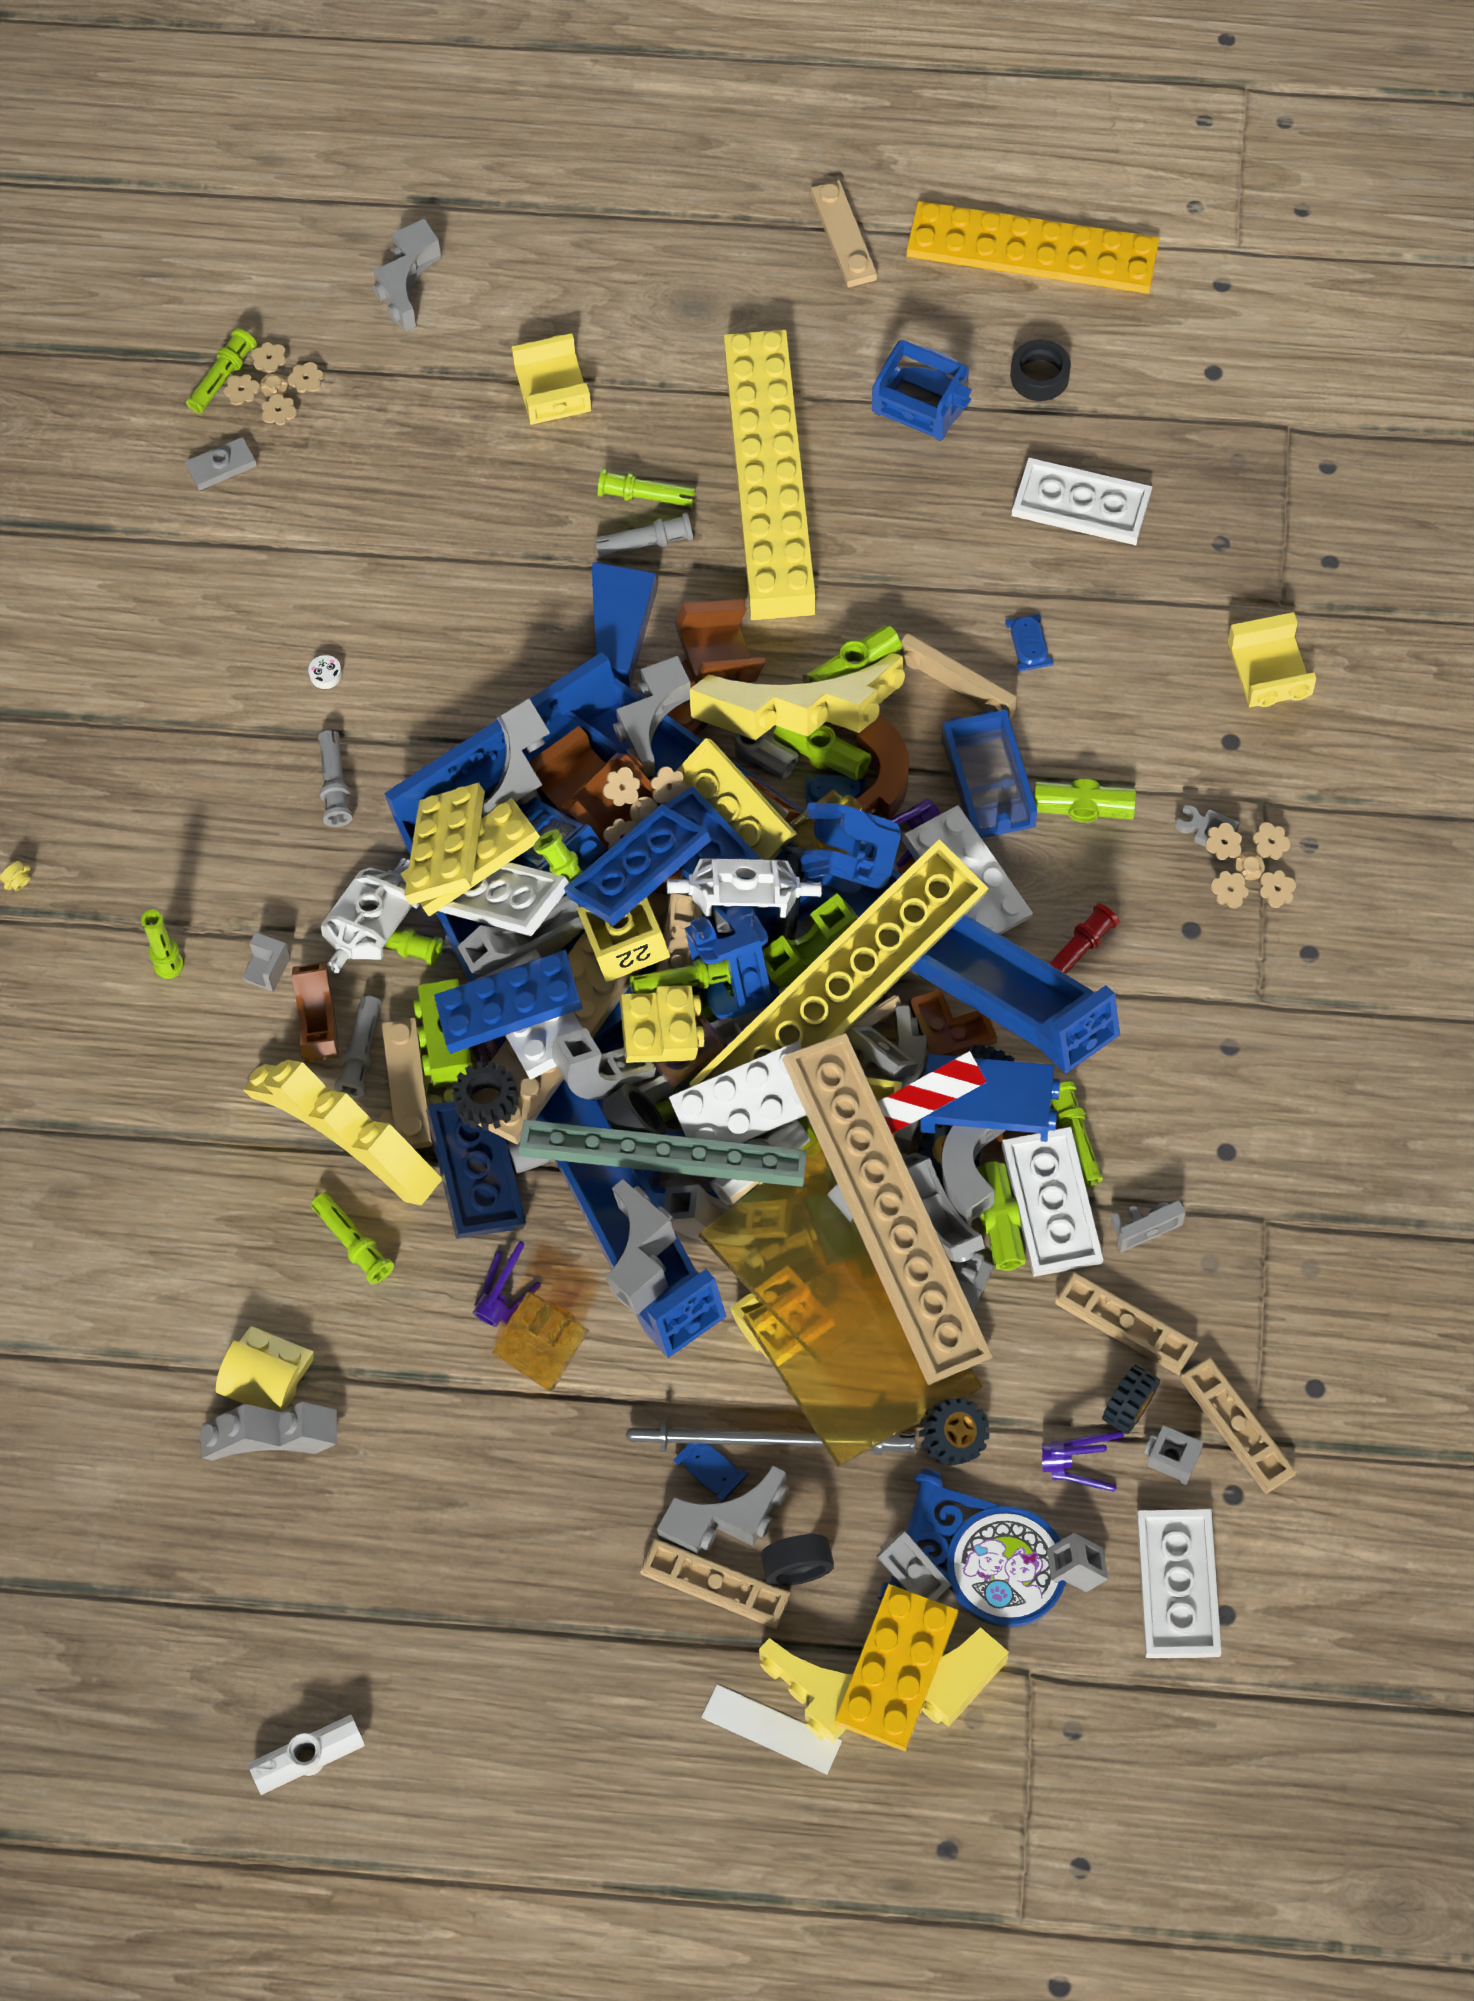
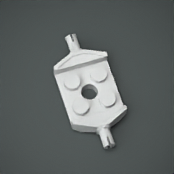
[321,858,419,973]
[667,858,821,918]

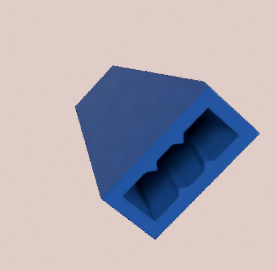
[591,562,657,688]

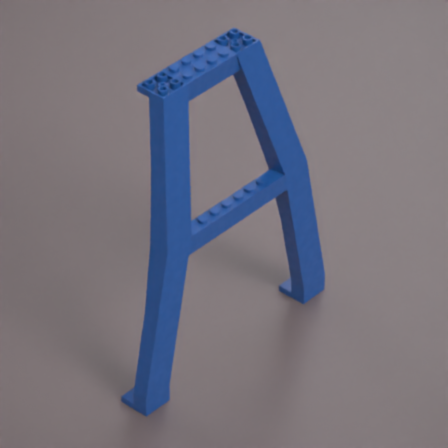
[384,652,1120,1358]

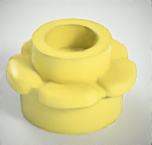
[0,861,31,891]

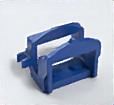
[872,340,972,441]
[801,802,901,893]
[685,906,779,1019]

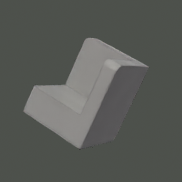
[243,932,290,992]

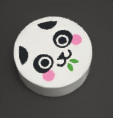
[308,655,342,689]

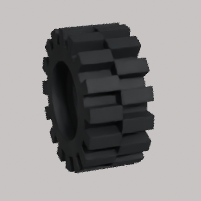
[452,1062,519,1130]

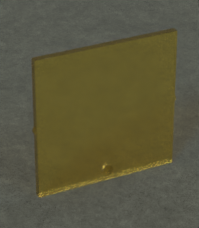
[698,1140,891,1364]
[743,1252,983,1466]

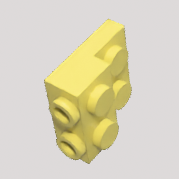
[620,986,704,1063]

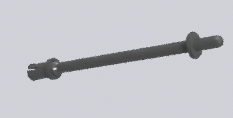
[626,1419,915,1455]

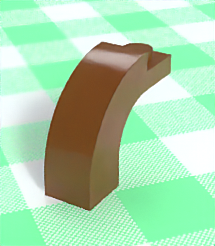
[848,714,909,819]
[292,962,339,1063]

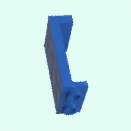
[921,1054,1060,1142]

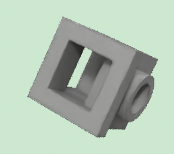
[1144,1425,1204,1486]
[1047,1533,1108,1592]

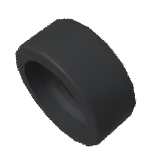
[1010,339,1071,401]
[603,1084,666,1135]
[761,1534,834,1586]

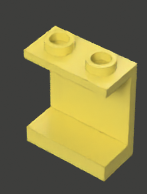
[512,333,591,425]
[1228,612,1316,708]

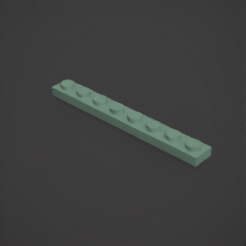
[519,1120,807,1187]

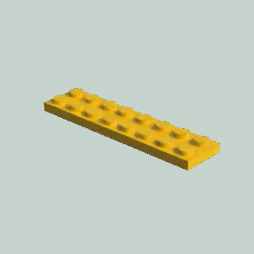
[907,201,1160,294]

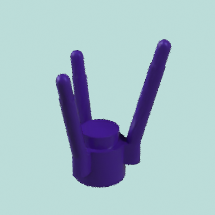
[887,799,940,868]
[473,1241,541,1327]
[1042,1431,1124,1492]

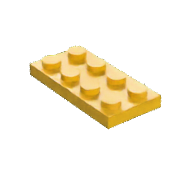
[835,1584,959,1752]

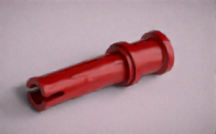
[1049,903,1120,974]

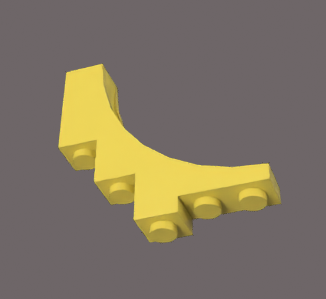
[690,653,905,740]
[243,1060,442,1206]
[759,1627,1009,1743]

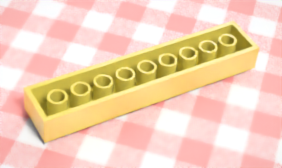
[724,330,815,620]
[689,839,989,1087]

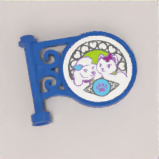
[877,1469,1066,1627]

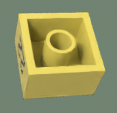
[577,897,670,983]

